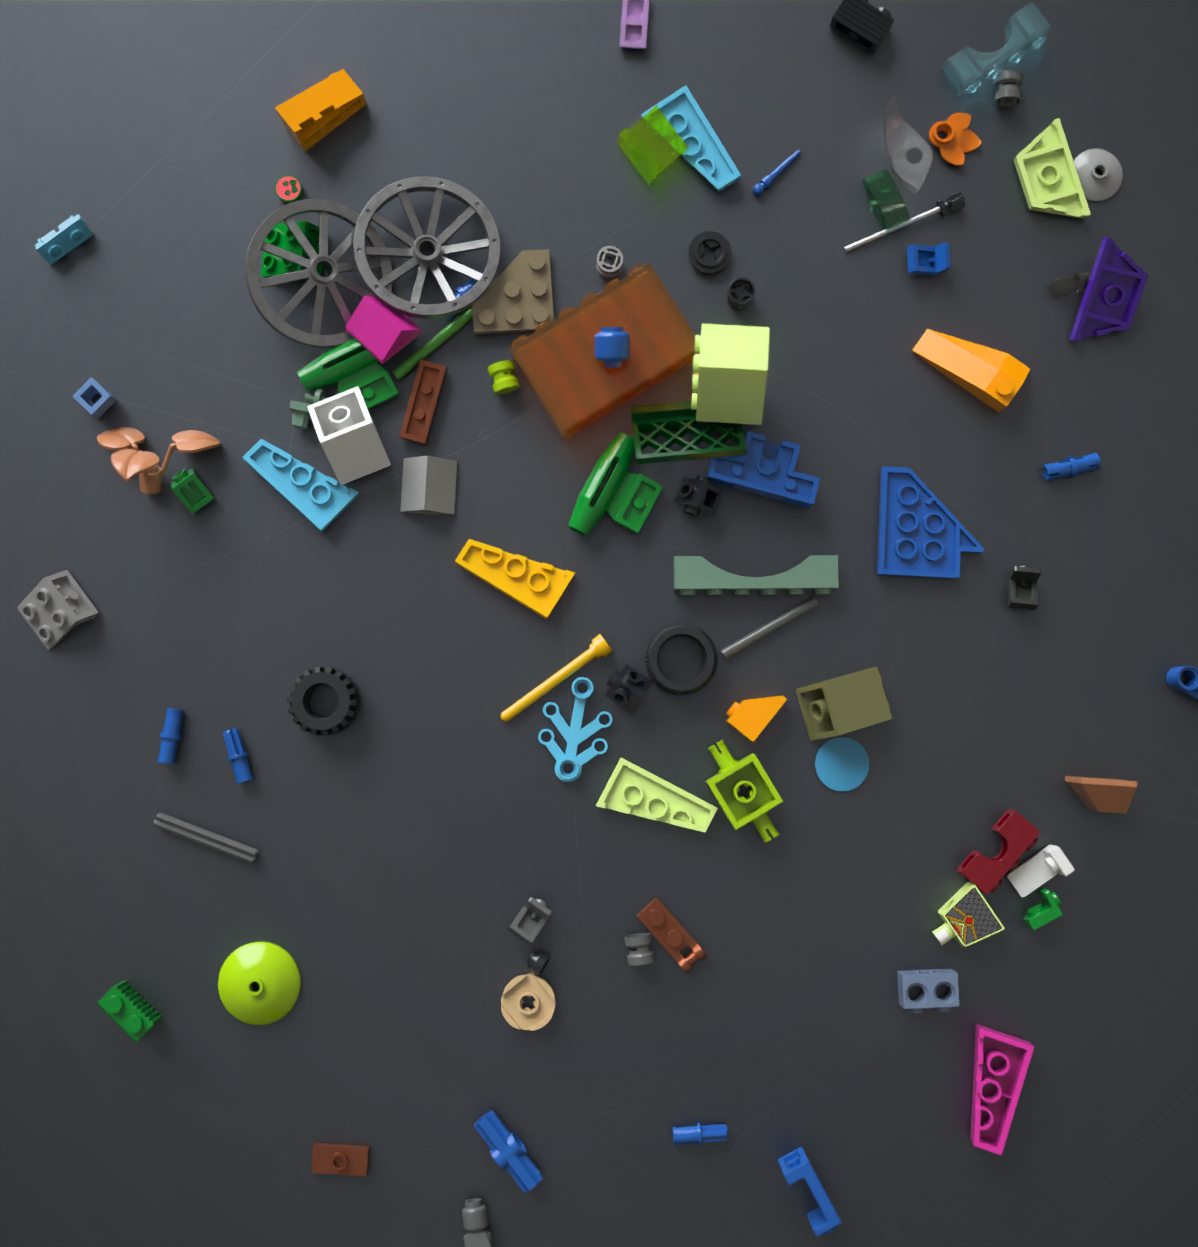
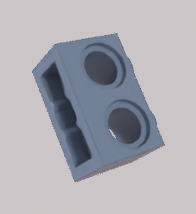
[897,969,959,1013]

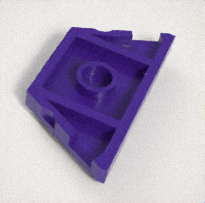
[1069,236,1149,341]

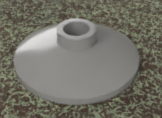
[1074,149,1123,202]

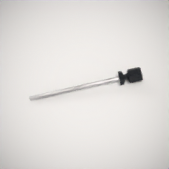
[844,192,966,252]

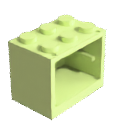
[691,324,769,425]

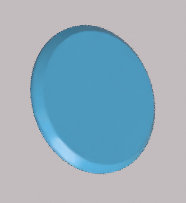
[815,737,869,791]

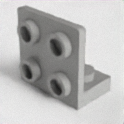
[18,570,99,650]

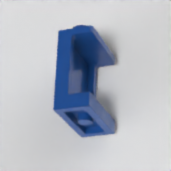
[778,1146,841,1236]

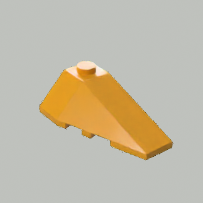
[911,329,1030,413]

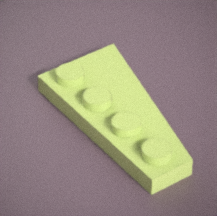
[596,757,718,832]

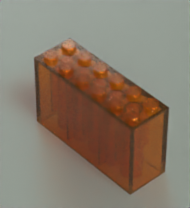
[509,263,700,441]

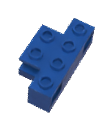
[706,431,820,509]

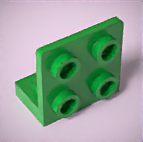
[260,221,324,281]

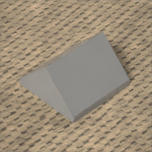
[400,455,458,515]

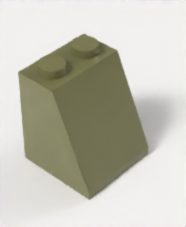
[795,666,892,741]

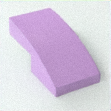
[619,0,649,49]

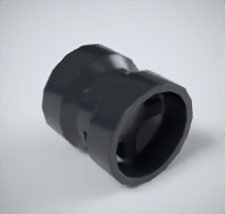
[726,277,755,311]

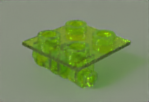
[616,106,689,183]

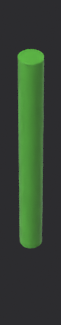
[392,306,473,380]

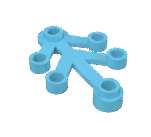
[538,677,613,782]

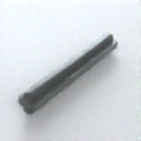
[153,813,258,864]

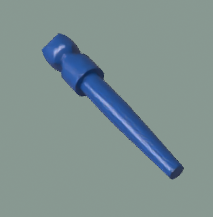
[753,150,801,197]

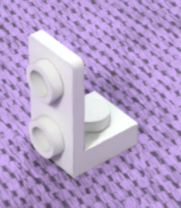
[1006,844,1075,897]

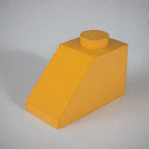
[726,696,787,742]

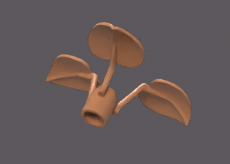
[97,427,222,494]

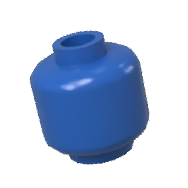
[594,327,631,367]

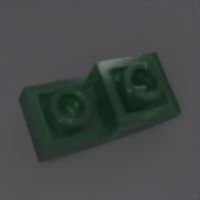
[862,169,911,230]

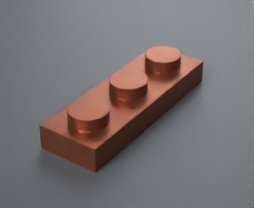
[399,359,447,445]

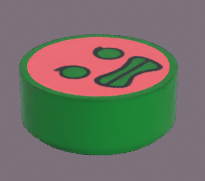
[275,175,303,204]

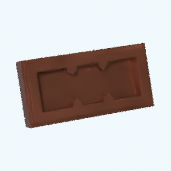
[311,1142,370,1176]

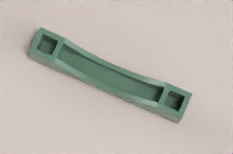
[673,555,839,596]

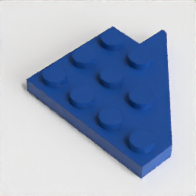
[877,467,984,579]

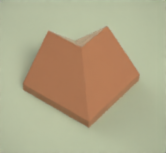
[1065,776,1137,814]

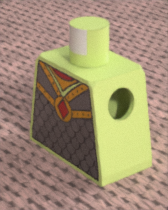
[932,882,1005,947]

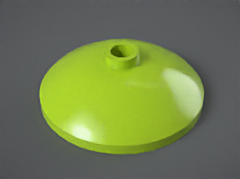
[218,941,301,1025]

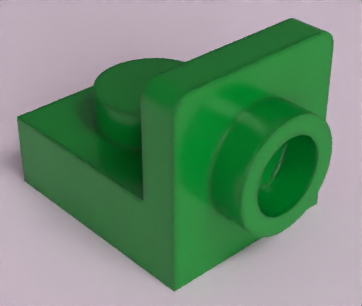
[171,468,214,514]
[1022,888,1063,930]

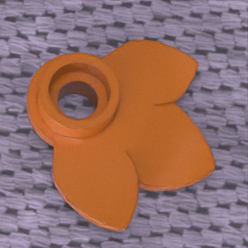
[929,112,982,166]

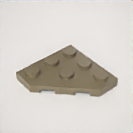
[472,249,554,335]

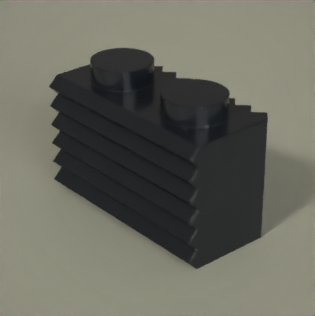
[829,0,894,54]

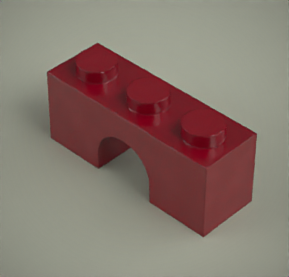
[956,809,1040,895]

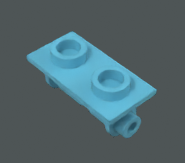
[35,214,94,265]

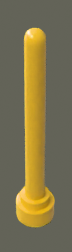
[501,634,613,722]

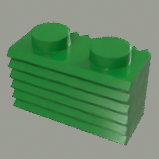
[97,981,162,1043]

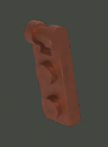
[637,897,708,974]

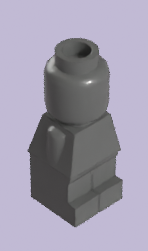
[462,1198,494,1247]

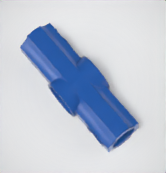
[474,1110,543,1193]

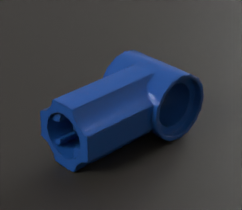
[1166,666,1198,701]

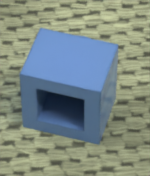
[72,377,117,419]

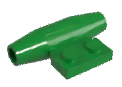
[297,338,399,410]
[568,432,663,537]

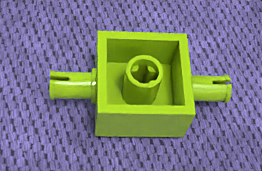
[705,739,783,843]

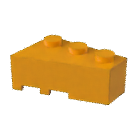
[275,69,367,152]

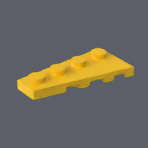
[455,539,575,620]

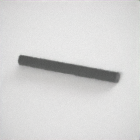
[720,596,819,660]

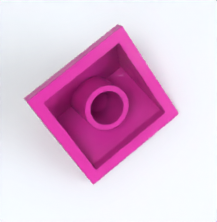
[345,296,422,364]

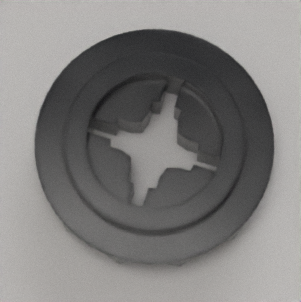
[688,231,731,274]

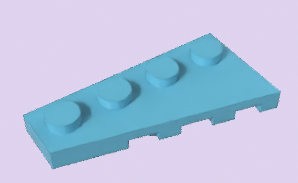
[641,85,742,192]
[242,439,359,533]

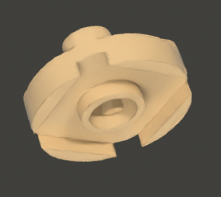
[501,973,556,1031]

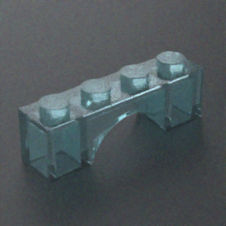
[940,1,1051,97]

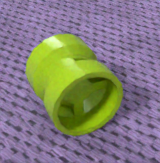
[487,360,520,395]

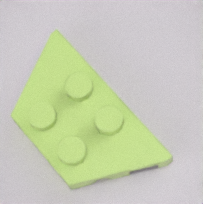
[1013,118,1091,219]

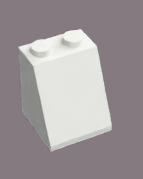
[307,386,391,485]

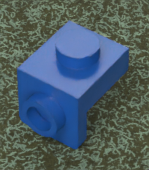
[907,243,951,276]

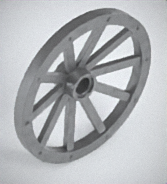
[353,176,500,319]
[245,199,392,348]

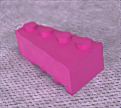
[970,1024,1034,1155]

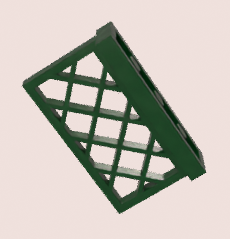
[631,401,746,464]

